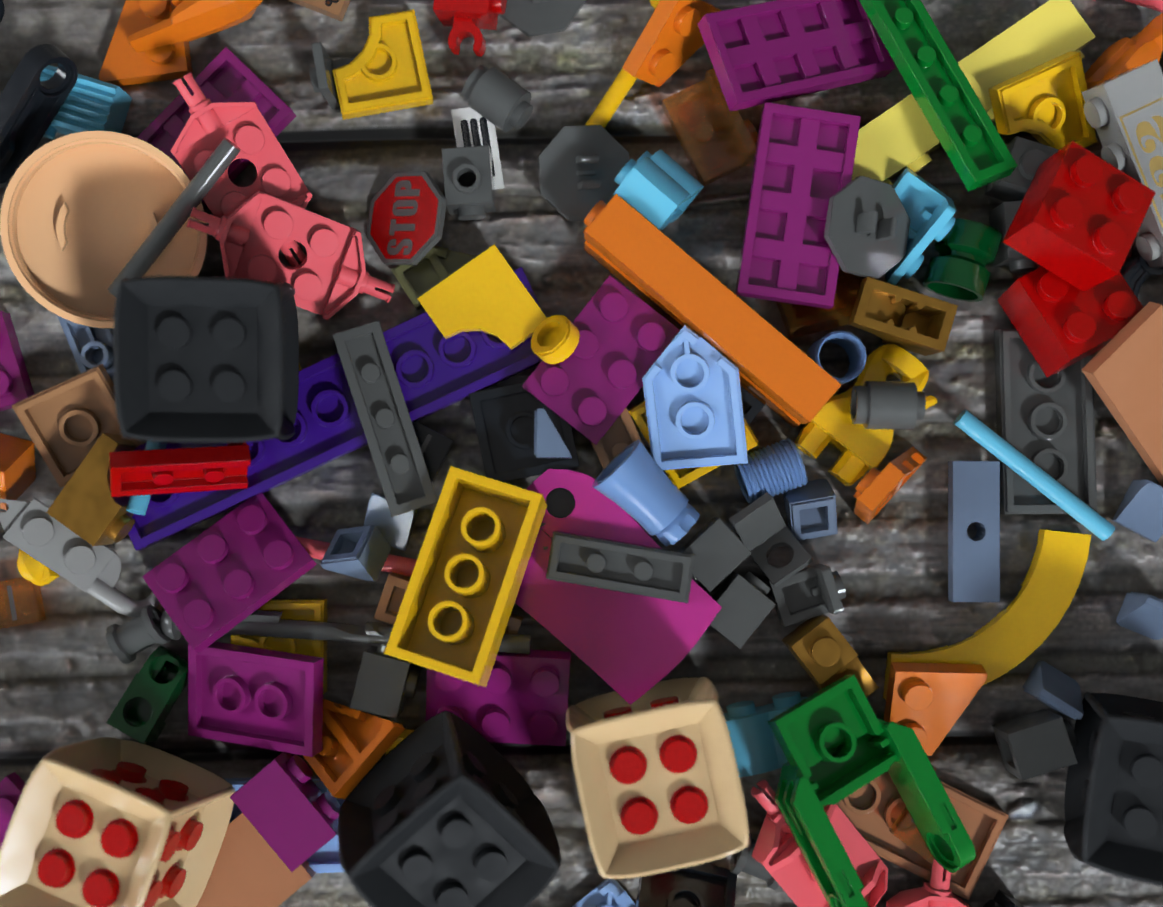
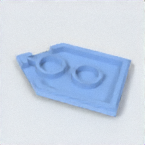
[642,324,748,470]

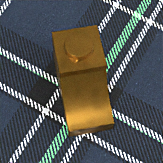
[848,277,958,356]
[46,433,137,546]
[782,614,879,698]

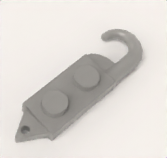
[0,497,161,617]

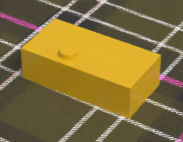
[384,466,547,687]

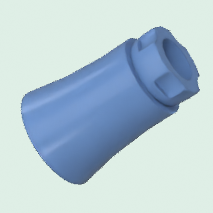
[592,439,699,547]

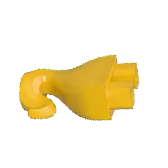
[795,343,937,486]

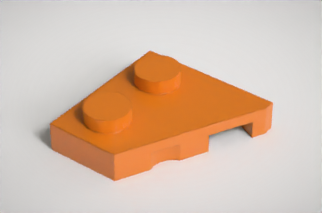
[99,0,193,87]
[622,0,722,87]
[853,446,927,525]
[883,662,988,756]
[303,699,405,800]

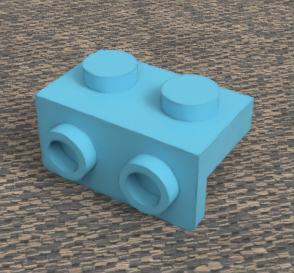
[885,167,956,285]

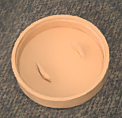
[0,131,208,328]

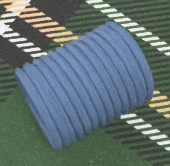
[806,330,867,384]
[733,438,807,504]

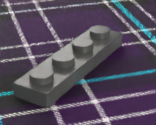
[332,320,438,517]

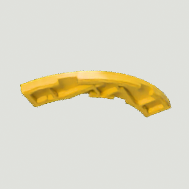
[883,529,1091,700]

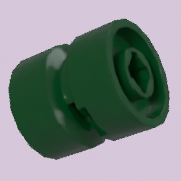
[923,218,1002,302]

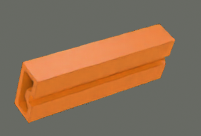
[583,194,842,428]

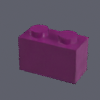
[230,752,341,872]

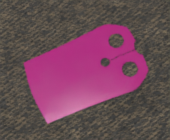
[515,469,722,705]

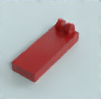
[109,442,251,497]

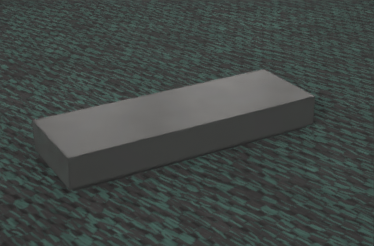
[546,531,696,603]

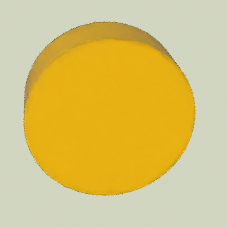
[531,315,580,364]

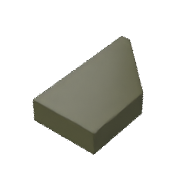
[391,246,478,310]

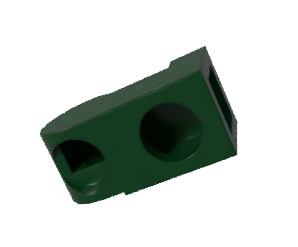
[106,646,188,744]

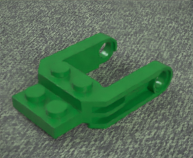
[767,675,976,907]

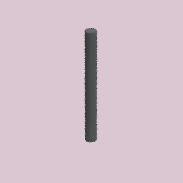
[108,137,241,297]

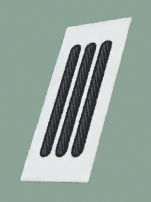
[451,107,505,190]

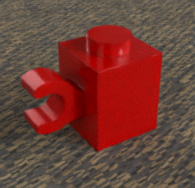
[433,0,507,57]

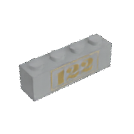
[1081,59,1163,267]

